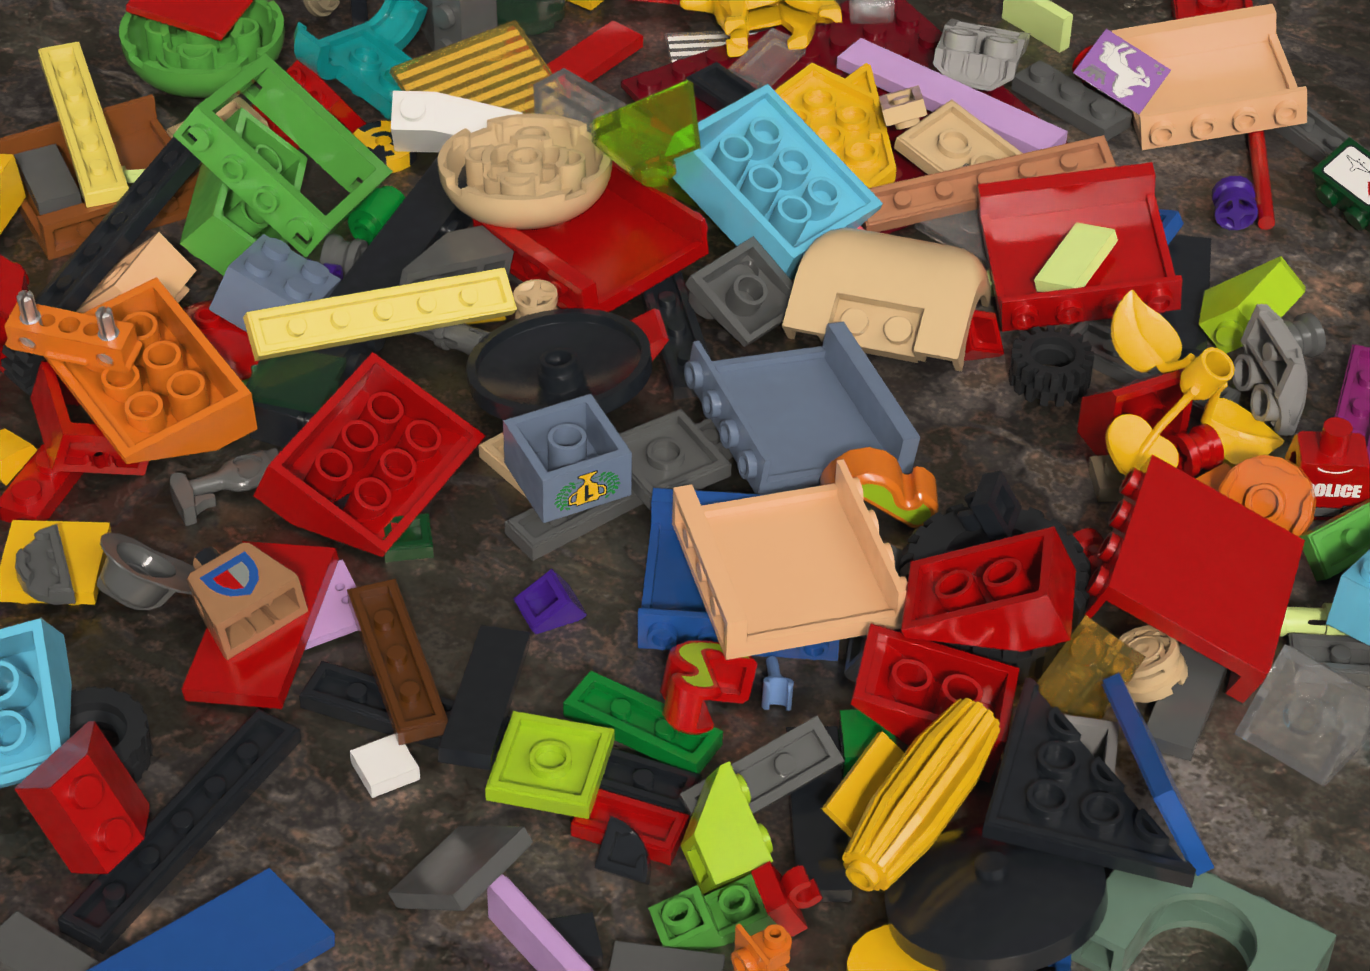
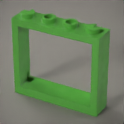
[173,53,393,258]

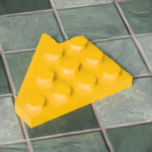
[774,63,896,188]

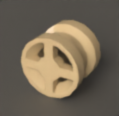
[513,279,558,319]

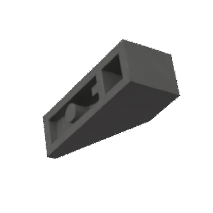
[399,225,514,286]

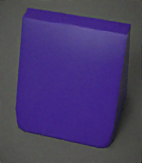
[513,569,587,634]

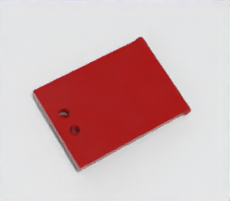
[126,0,254,41]

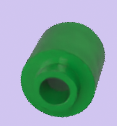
[348,186,406,246]

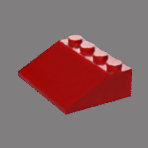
[253,352,486,557]

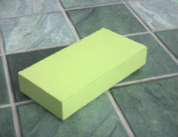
[1002,0,1073,53]
[1034,222,1118,292]

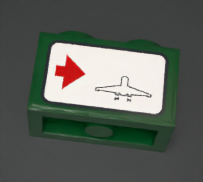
[1312,137,1370,232]

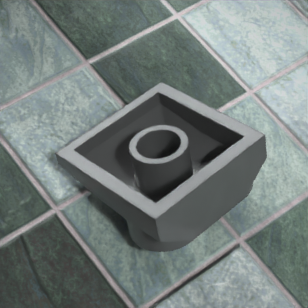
[685,236,794,347]

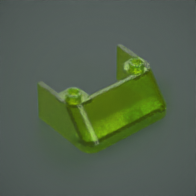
[590,80,702,210]

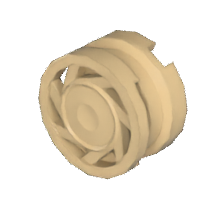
[1108,625,1188,703]

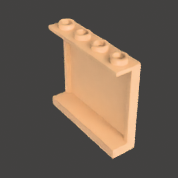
[1112,3,1307,150]
[672,459,908,660]

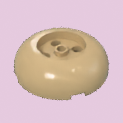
[438,114,612,230]

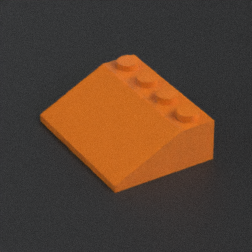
[44,277,258,464]

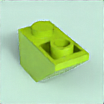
[681,761,773,895]

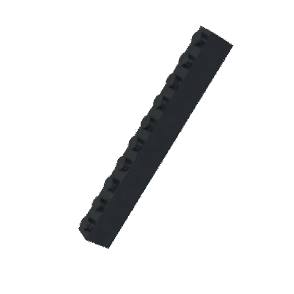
[250,157,473,448]

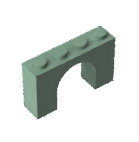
[1071,861,1337,971]

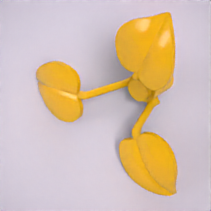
[1105,290,1285,476]

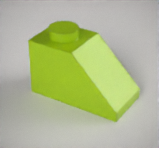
[1199,256,1306,354]

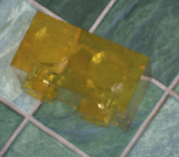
[1037,615,1146,720]

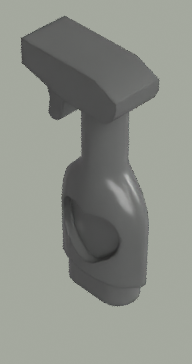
[170,448,279,526]

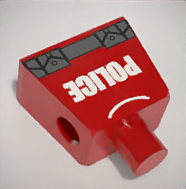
[1285,417,1370,521]

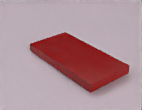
[181,541,339,709]

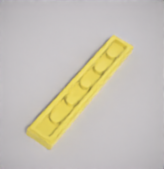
[38,42,129,208]
[243,268,517,361]

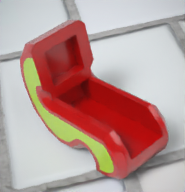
[660,641,758,735]

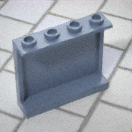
[684,321,920,495]

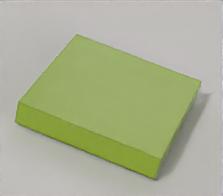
[485,711,615,819]

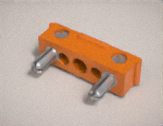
[4,290,143,373]

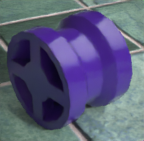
[1211,176,1258,230]

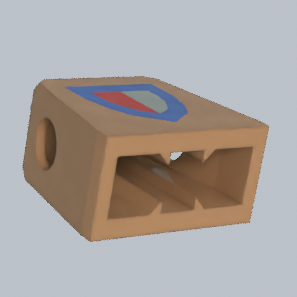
[187,543,308,660]

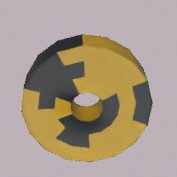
[353,121,418,173]

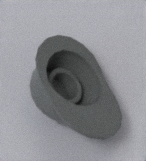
[97,533,195,610]

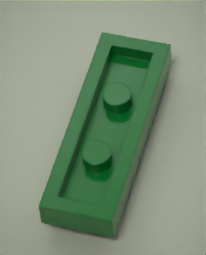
[563,671,723,774]

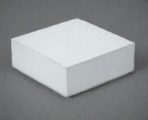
[350,734,420,798]

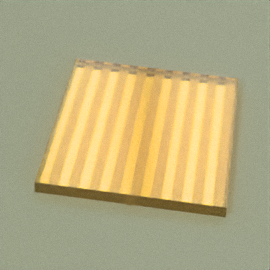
[390,20,580,120]

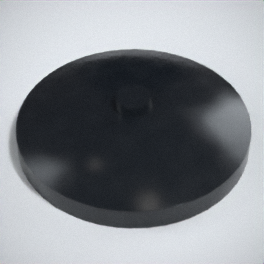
[466,308,652,420]
[885,823,1108,971]

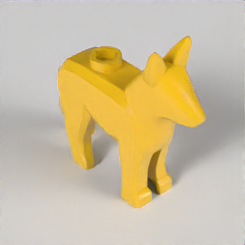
[680,0,842,57]

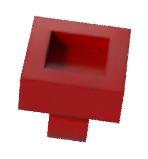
[751,861,823,937]

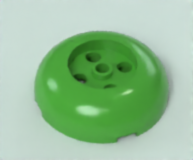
[119,0,285,98]

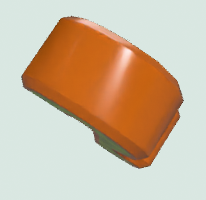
[820,447,939,528]

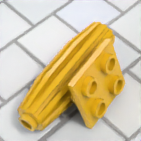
[821,698,1001,891]

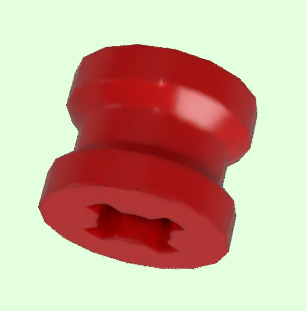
[1167,423,1224,477]

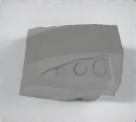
[933,19,1030,91]
[1232,304,1308,435]

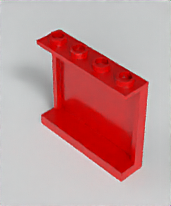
[472,159,709,312]
[978,162,1183,332]
[1085,454,1305,703]

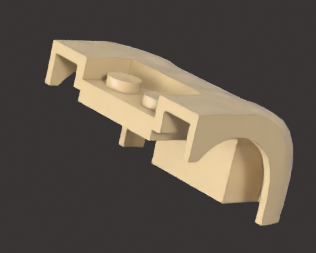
[782,227,991,372]

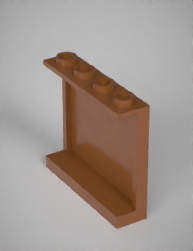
[0,94,200,260]

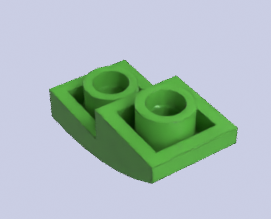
[648,874,776,951]

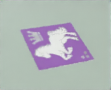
[1073,29,1171,115]

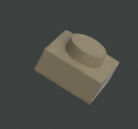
[1088,455,1125,502]

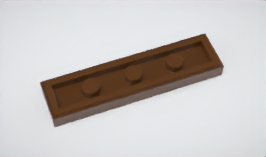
[347,579,448,745]

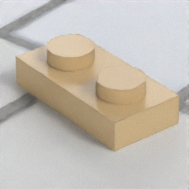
[879,85,927,129]

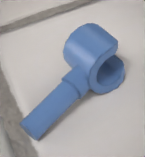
[761,656,794,711]

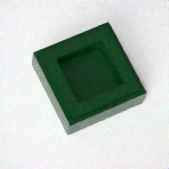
[383,513,434,562]

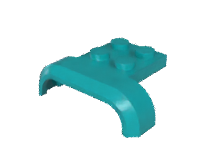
[294,0,453,120]

